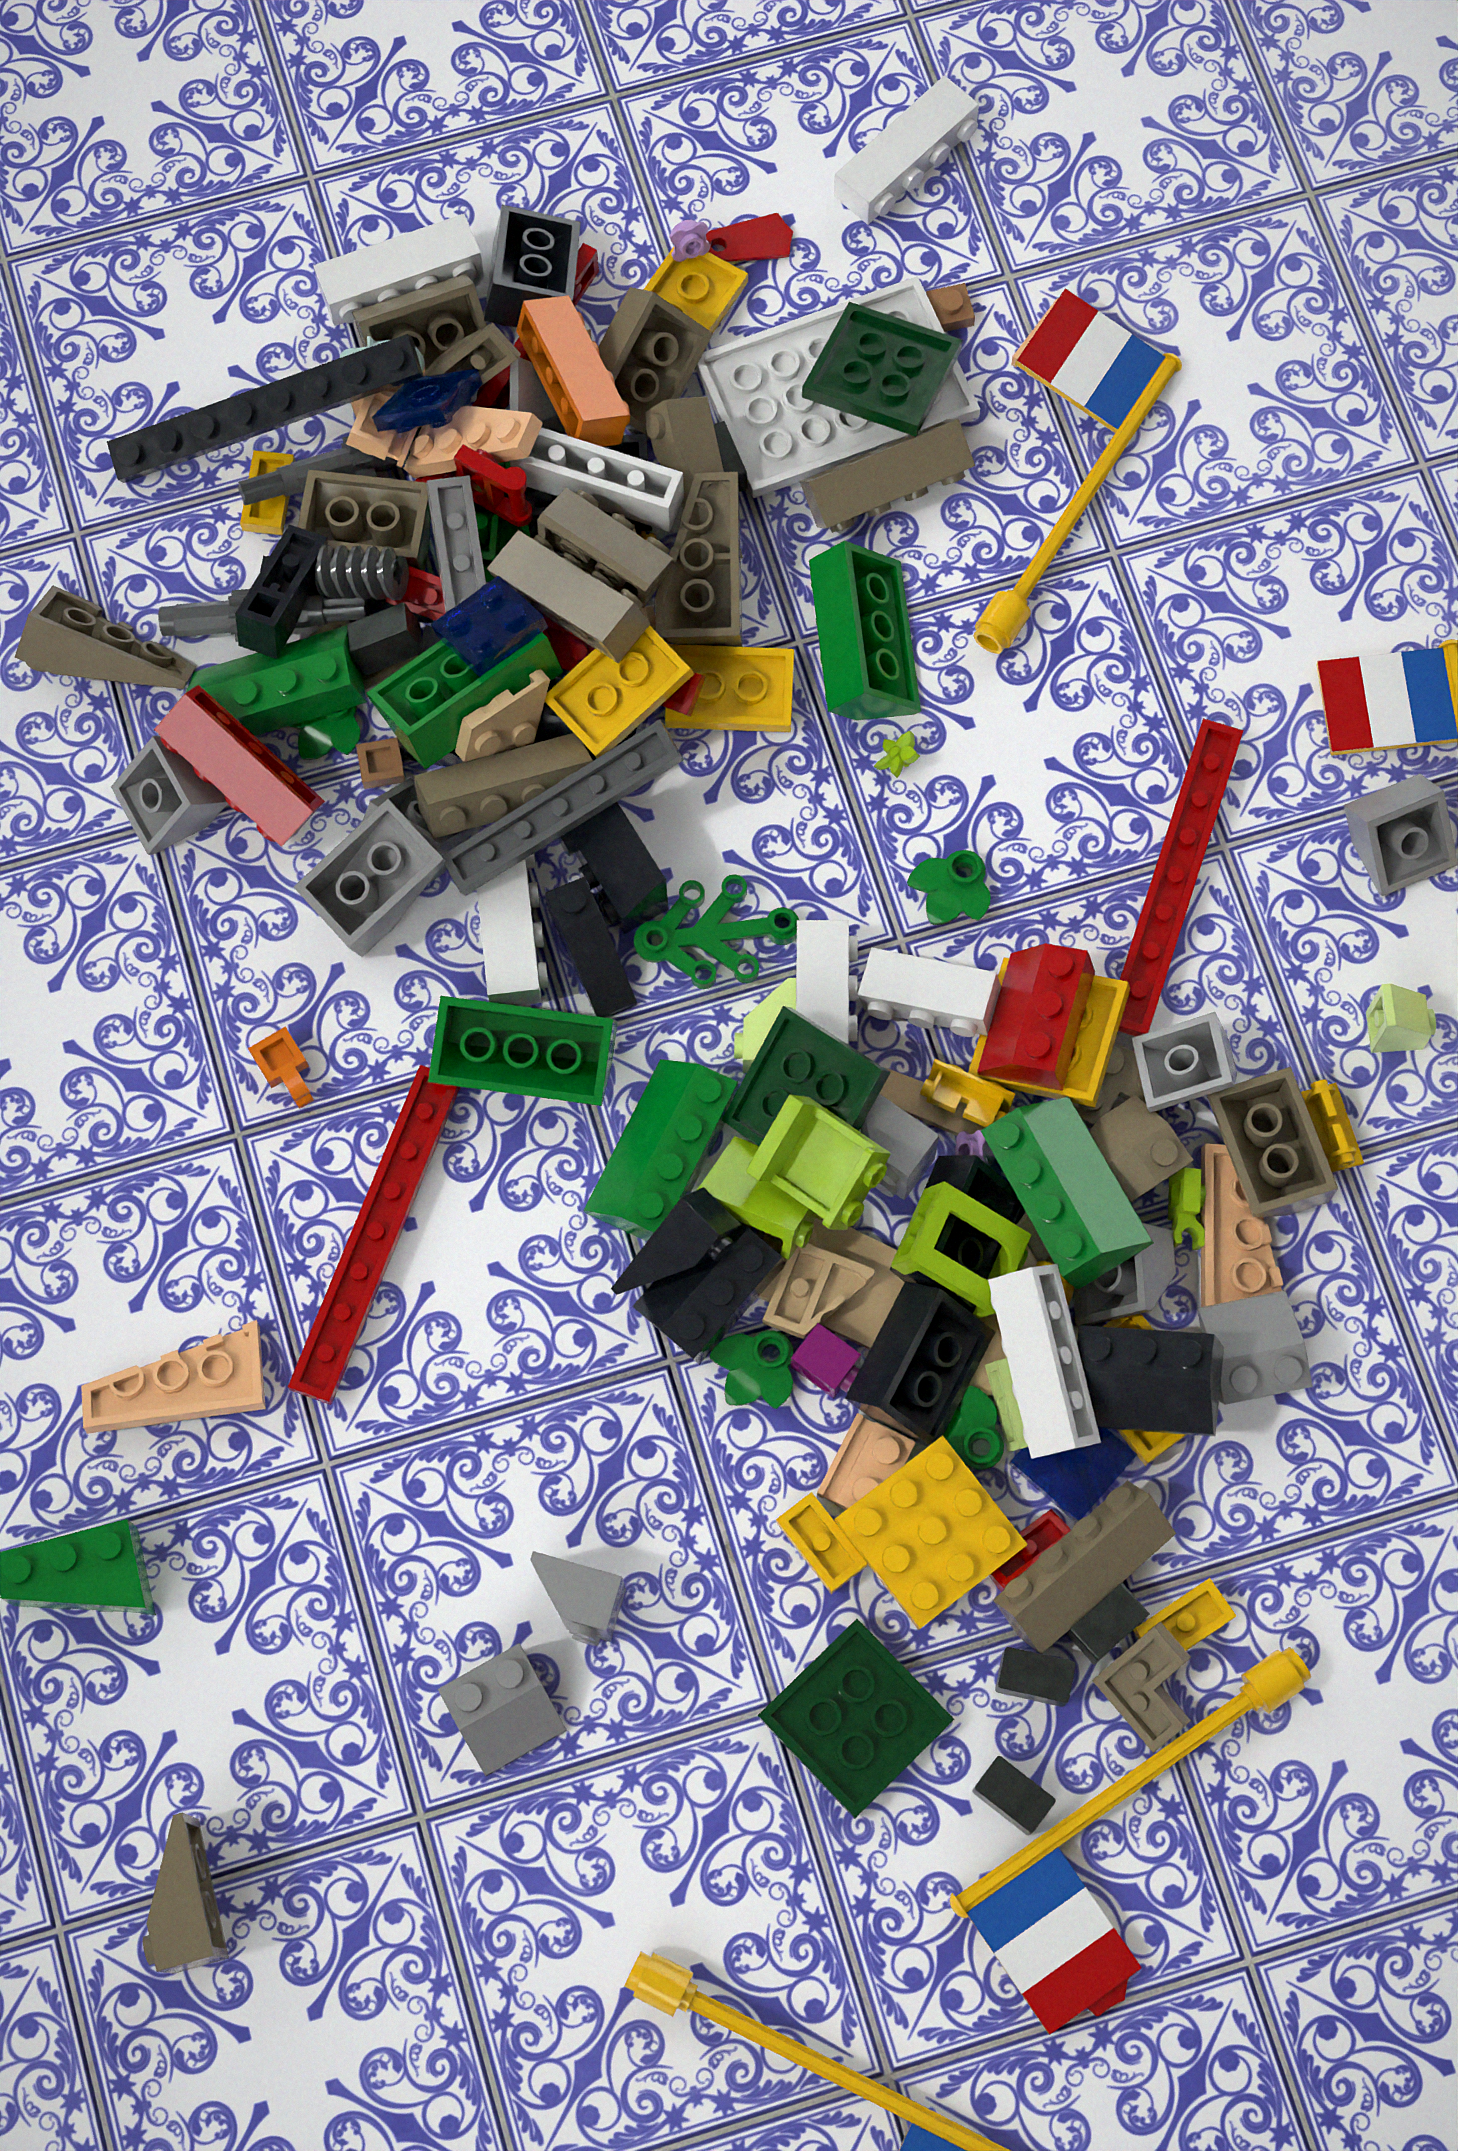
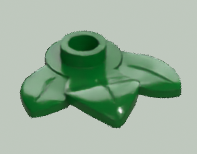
[289,706,360,760]
[907,850,991,925]
[710,1330,793,1409]
[943,1385,1004,1470]

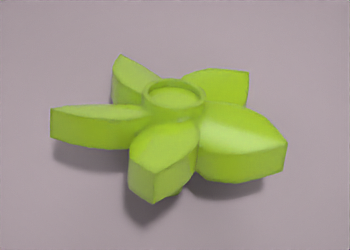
[874,731,920,778]

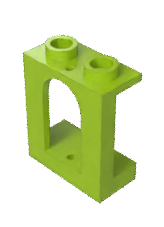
[891,1181,1032,1318]

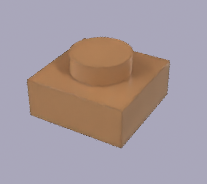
[926,283,975,332]
[356,737,406,789]

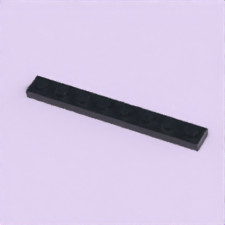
[107,334,424,483]

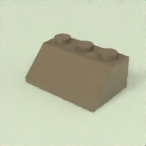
[352,274,487,370]
[598,287,713,440]
[297,469,431,572]
[537,487,673,608]
[1207,1067,1338,1217]

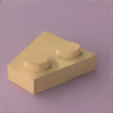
[455,669,550,762]
[763,1244,875,1339]

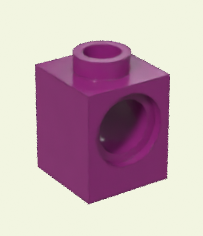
[791,1323,861,1399]

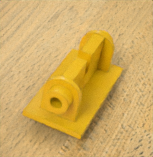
[920,1059,1016,1127]
[1301,1079,1364,1173]

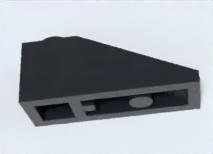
[235,524,328,659]
[545,876,637,1018]
[611,1187,741,1295]

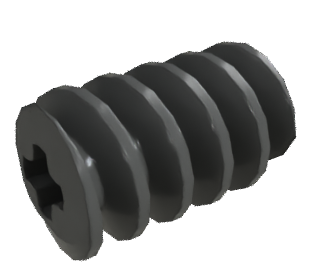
[315,545,409,600]

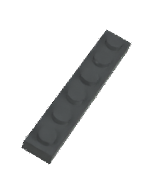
[442,720,684,896]

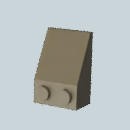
[143,1812,229,1974]

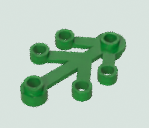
[634,874,799,989]

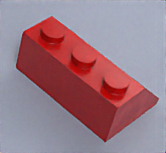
[977,943,1095,1091]

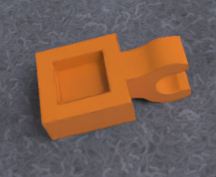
[248,1027,314,1109]

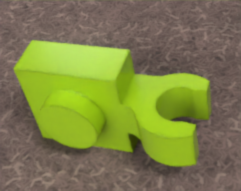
[1168,1167,1206,1250]

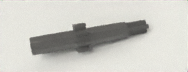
[238,427,421,506]
[158,589,369,642]

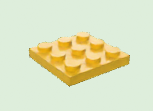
[968,957,1130,1107]
[834,1435,1028,1630]

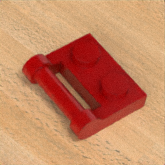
[454,444,533,527]

